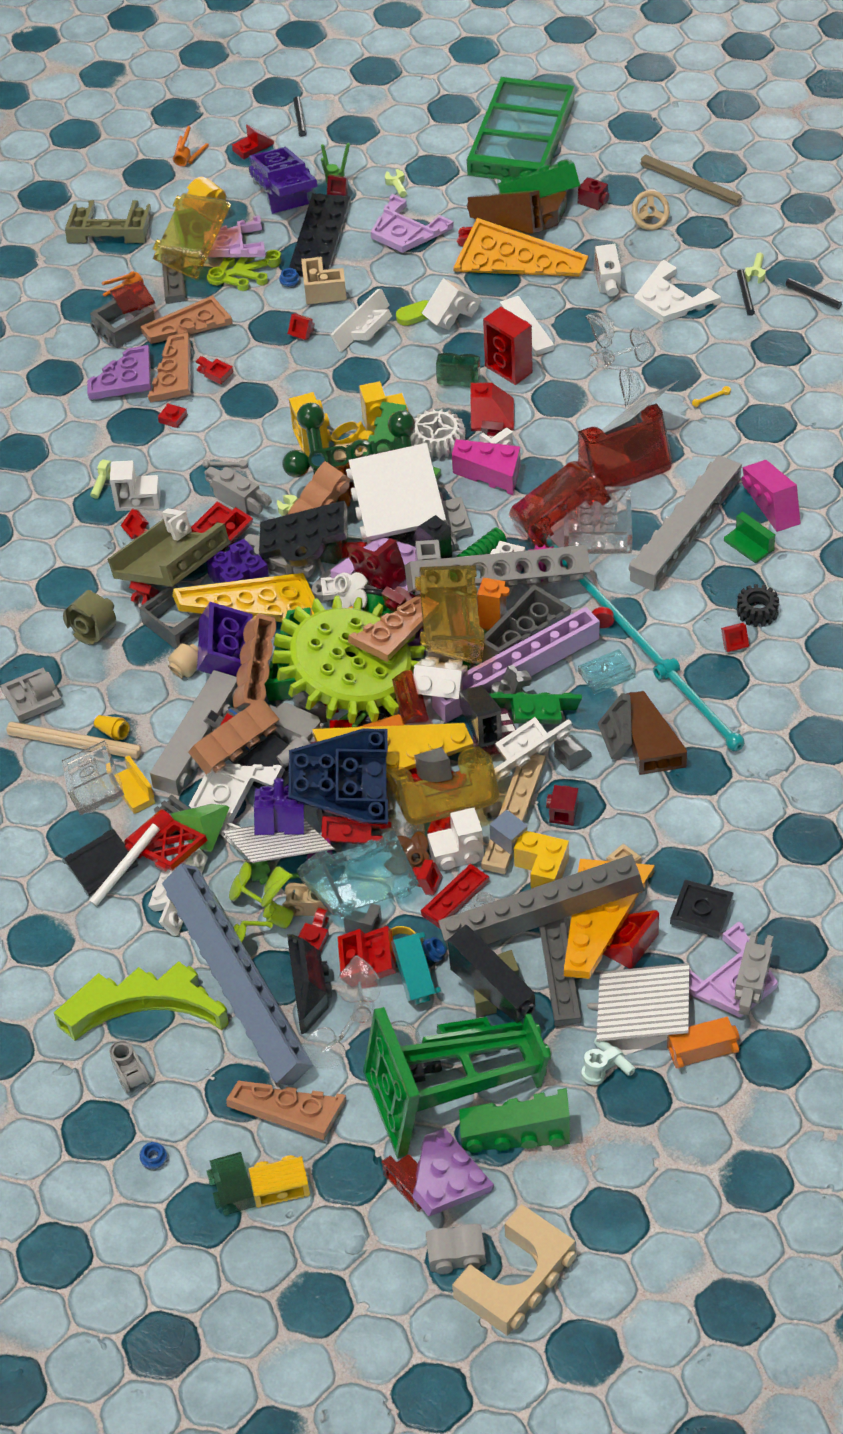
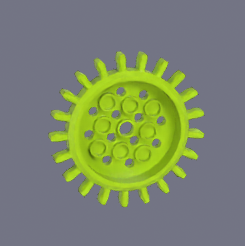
[272,596,425,723]

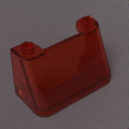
[578,403,672,494]
[509,461,611,548]

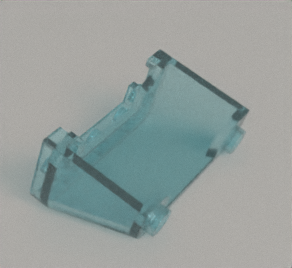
[297,830,419,918]

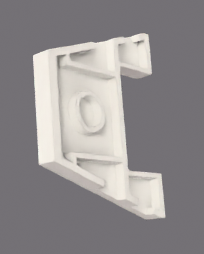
[634,260,721,323]
[189,764,285,853]

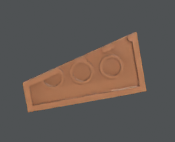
[226,1081,346,1140]

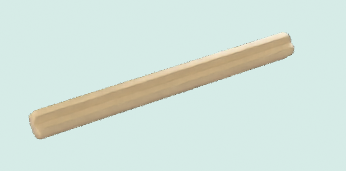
[6,721,141,759]

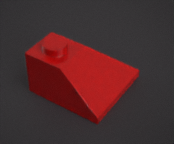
[471,383,514,431]

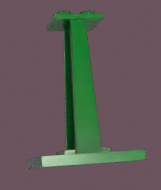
[363,1007,551,1159]

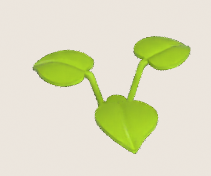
[229,862,294,942]

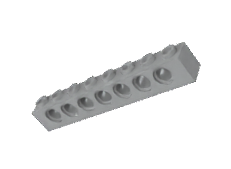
[405,545,590,596]

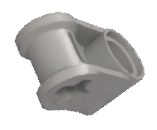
[109,1040,150,1094]

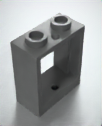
[90,291,155,349]
[139,584,202,649]

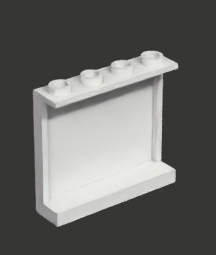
[346,443,446,544]

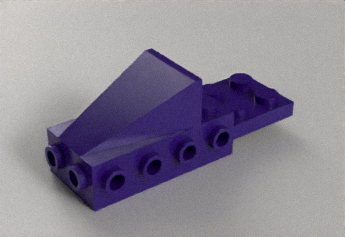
[248,147,318,214]

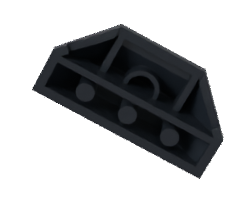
[287,934,332,1034]

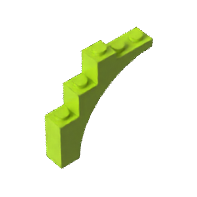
[53,961,229,1041]

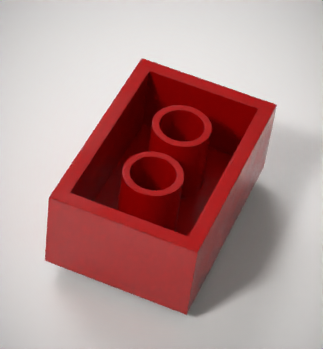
[483,306,533,385]

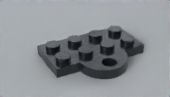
[259,501,347,567]

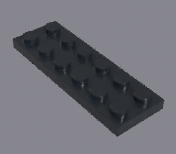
[289,193,351,277]

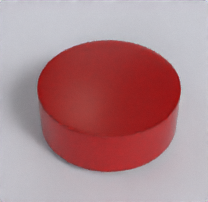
[591,607,614,628]

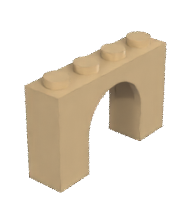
[452,1204,576,1336]

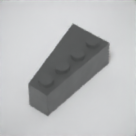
[477,584,572,662]

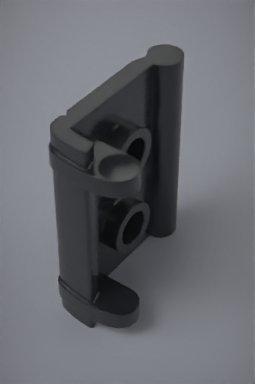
[62,829,138,896]

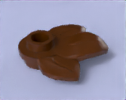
[385,831,430,874]

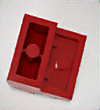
[191,501,253,552]
[337,926,396,988]

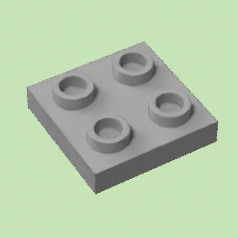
[0,668,62,722]

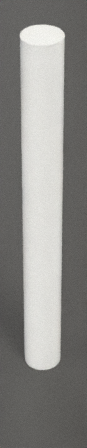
[89,823,160,906]

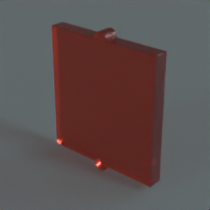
[110,280,155,314]

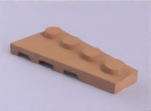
[141,295,233,344]
[148,332,190,403]
[348,595,438,662]

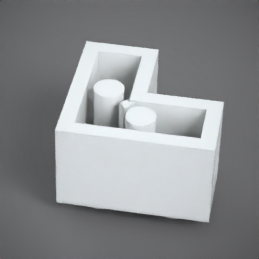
[422,278,482,330]
[110,461,161,511]
[427,808,484,871]

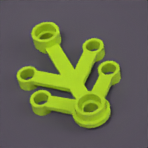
[207,250,281,291]

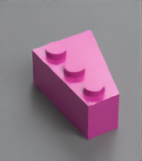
[452,439,521,495]
[741,460,801,532]

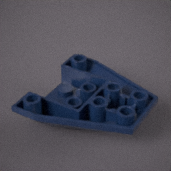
[288,728,388,824]

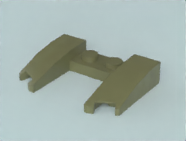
[65,200,151,243]

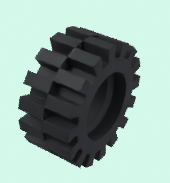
[737,584,779,627]

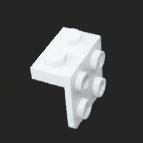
[412,656,468,699]

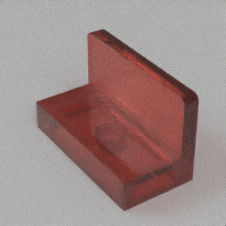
[392,670,429,724]
[382,1154,422,1212]

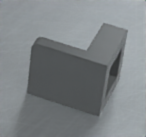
[343,903,382,933]

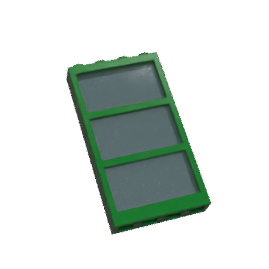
[467,77,575,180]

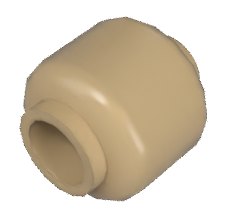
[168,644,198,678]

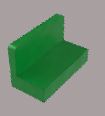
[724,511,776,563]

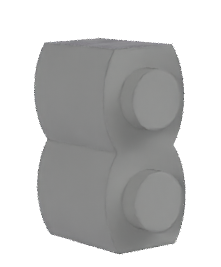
[426,1224,486,1274]

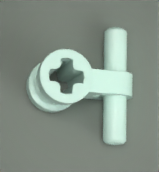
[581,1037,635,1085]

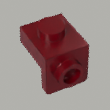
[381,586,416,612]

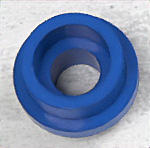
[279,268,299,287]
[422,937,446,962]
[140,1142,167,1169]

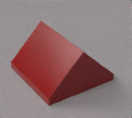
[603,910,660,969]

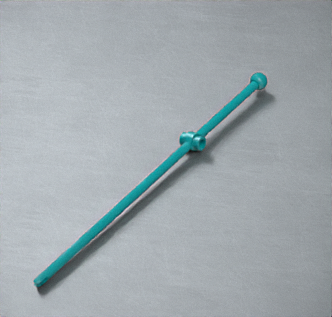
[529,521,745,751]

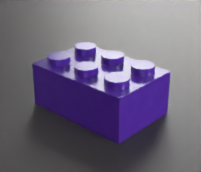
[197,602,253,677]

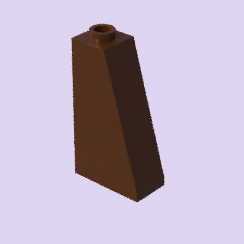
[467,190,543,233]
[626,691,687,775]

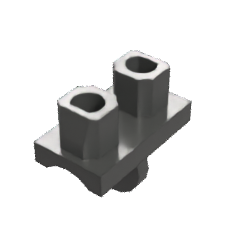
[491,665,532,713]

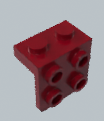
[347,539,406,590]

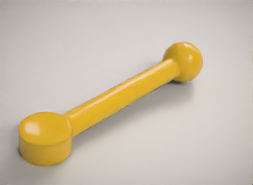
[692,386,731,407]

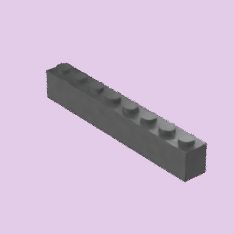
[438,854,644,948]

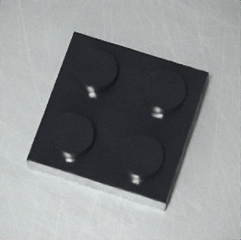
[670,879,734,938]

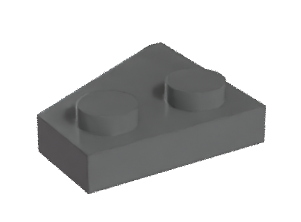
[597,693,632,760]

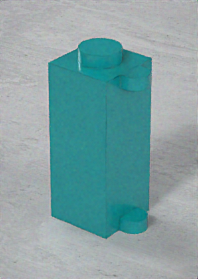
[391,932,442,1005]

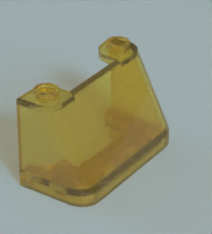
[152,193,231,280]
[415,565,485,663]
[386,746,499,825]

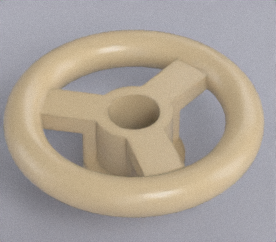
[632,190,670,230]

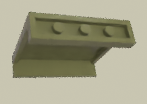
[108,519,230,587]

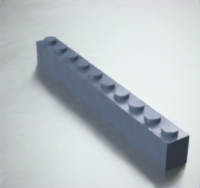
[162,864,313,1085]

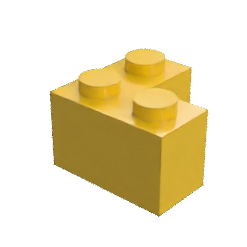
[359,381,408,432]
[514,831,569,889]

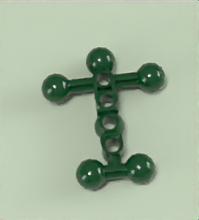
[282,402,415,502]

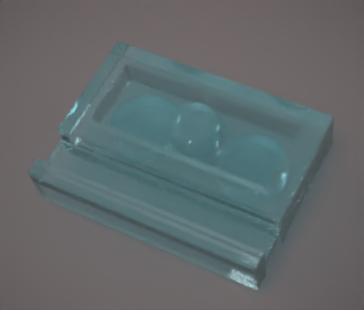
[578,649,636,694]

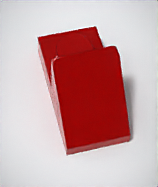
[232,125,274,159]

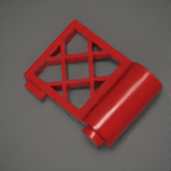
[124,809,208,872]

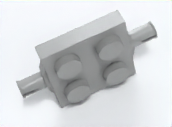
[439,492,472,551]

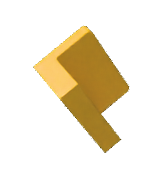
[110,756,155,814]

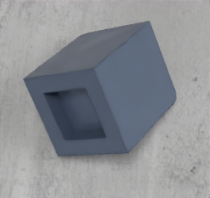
[489,810,528,854]

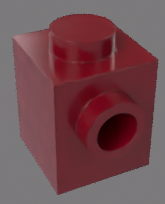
[578,177,610,211]
[546,785,579,826]

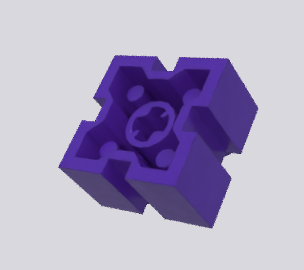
[206,539,269,584]
[254,778,304,835]

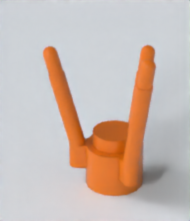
[172,126,209,166]
[102,271,144,297]

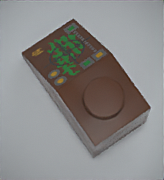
[540,191,567,230]

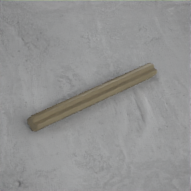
[640,155,742,206]

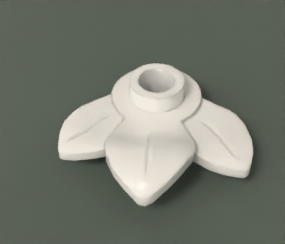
[333,572,368,608]

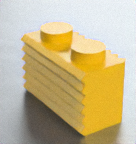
[248,1155,310,1208]

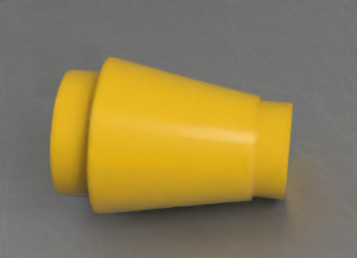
[94,715,130,740]

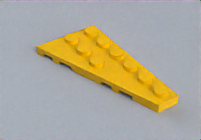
[173,573,315,622]

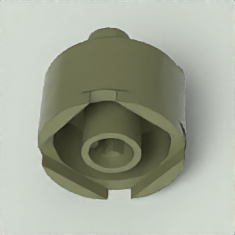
[63,590,116,645]

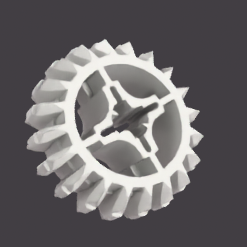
[410,409,466,459]

